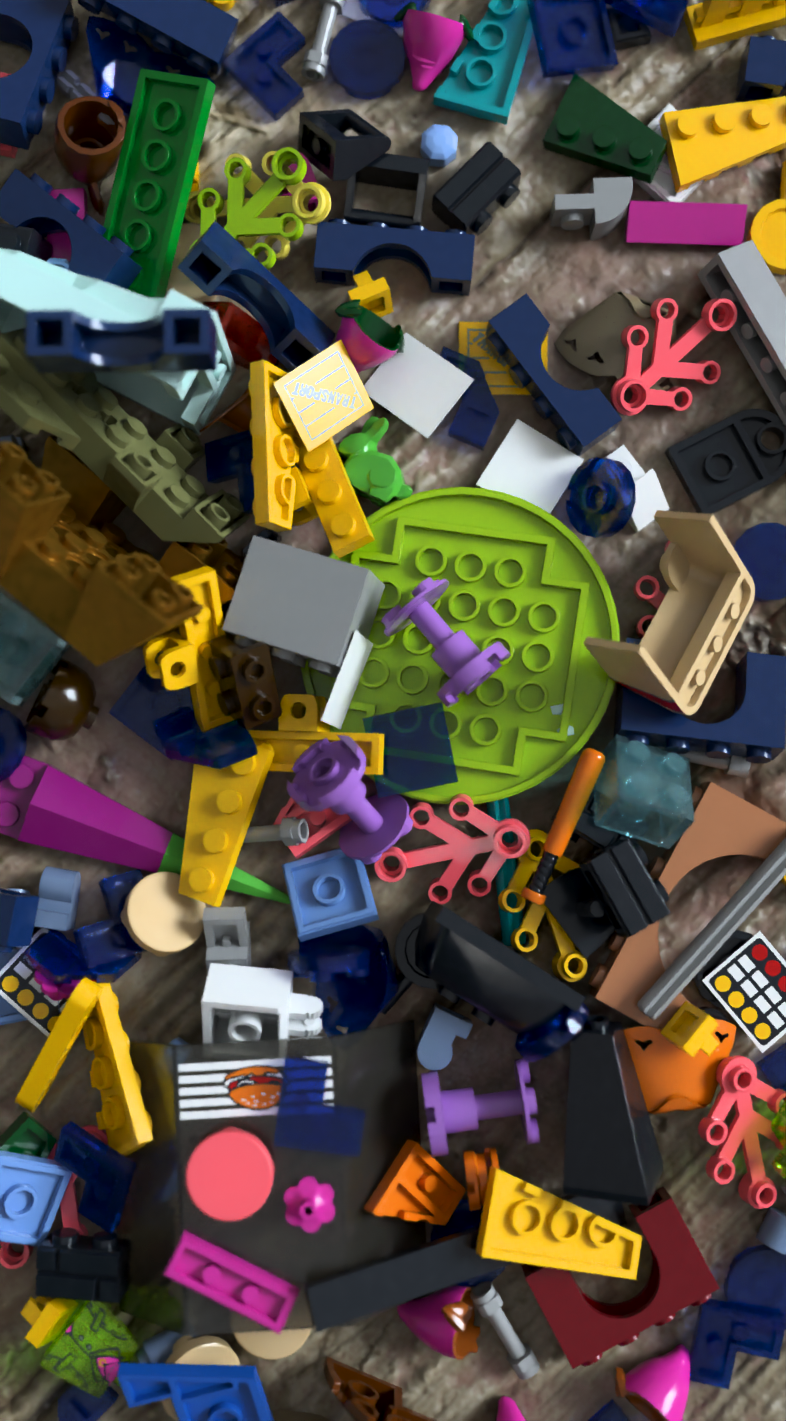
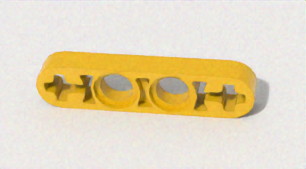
[15,977,103,1113]

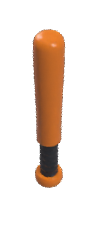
[521,748,606,905]

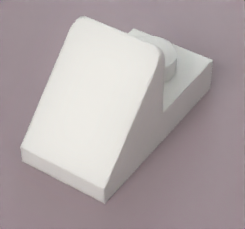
[590,444,669,533]

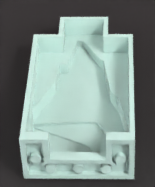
[0,248,237,436]

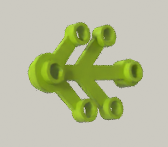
[189,147,307,270]

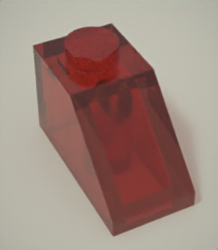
[203,301,279,370]

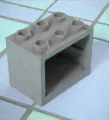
[222,535,385,678]

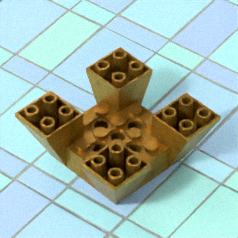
[0,435,245,667]

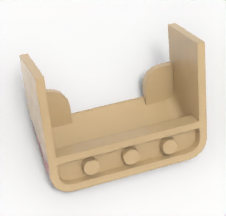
[583,510,755,715]

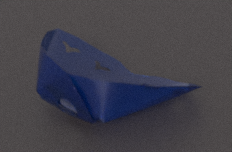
[86,16,215,117]
[298,924,399,1050]

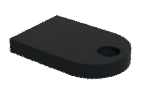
[665,409,786,514]

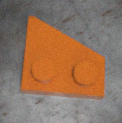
[364,1139,466,1226]

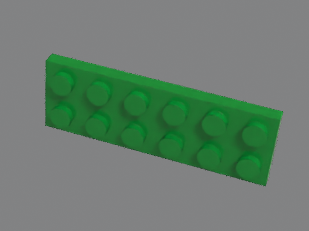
[103,68,216,298]

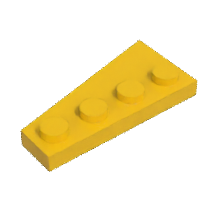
[659,96,786,193]
[248,359,300,532]
[178,727,275,907]
[83,979,153,1166]
[476,1165,642,1280]

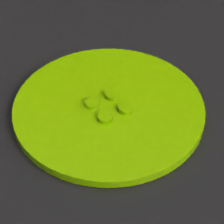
[301,487,620,805]

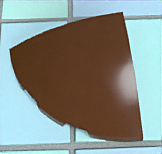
[323,1356,437,1421]

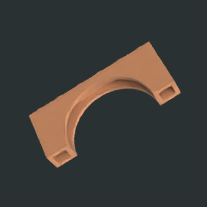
[588,782,786,1029]

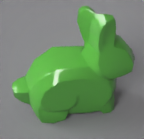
[337,416,413,508]

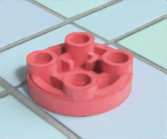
[186,1126,275,1221]

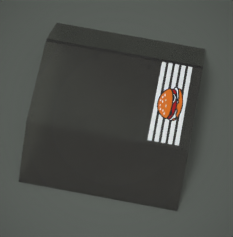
[114,1020,426,1336]

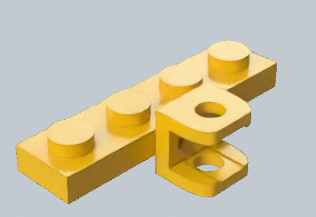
[290,429,375,559]
[143,566,234,731]
[226,694,384,775]

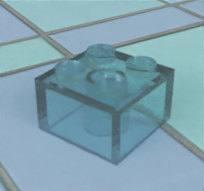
[0,591,71,707]
[594,734,694,849]

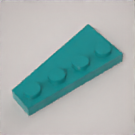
[433,0,543,125]

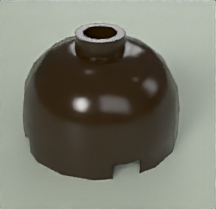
[24,658,100,741]

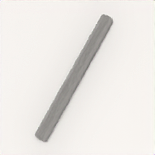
[637,837,786,1020]

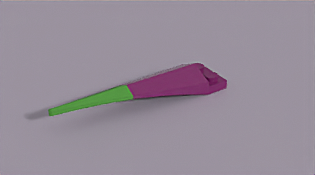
[0,751,290,904]

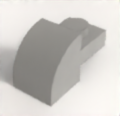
[550,177,633,240]
[202,906,251,973]

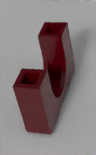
[521,1186,720,1369]

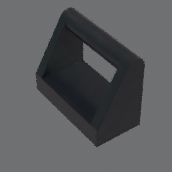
[298,109,391,181]
[343,153,429,229]

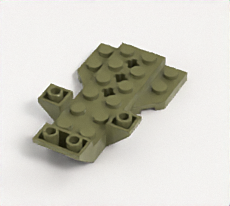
[0,328,250,544]

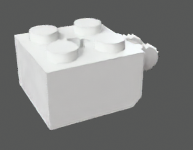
[202,963,323,1060]

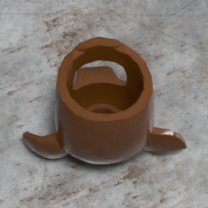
[53,96,126,216]

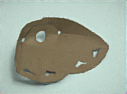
[555,291,682,397]

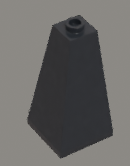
[563,1015,663,1206]

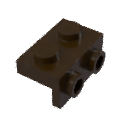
[208,635,282,730]

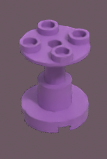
[381,577,511,708]
[287,735,413,865]
[421,1058,540,1157]

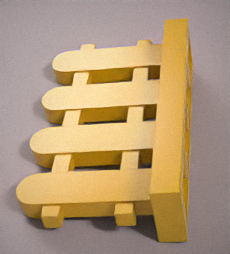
[683,0,786,51]

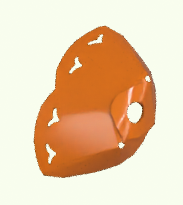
[623,1019,736,1115]

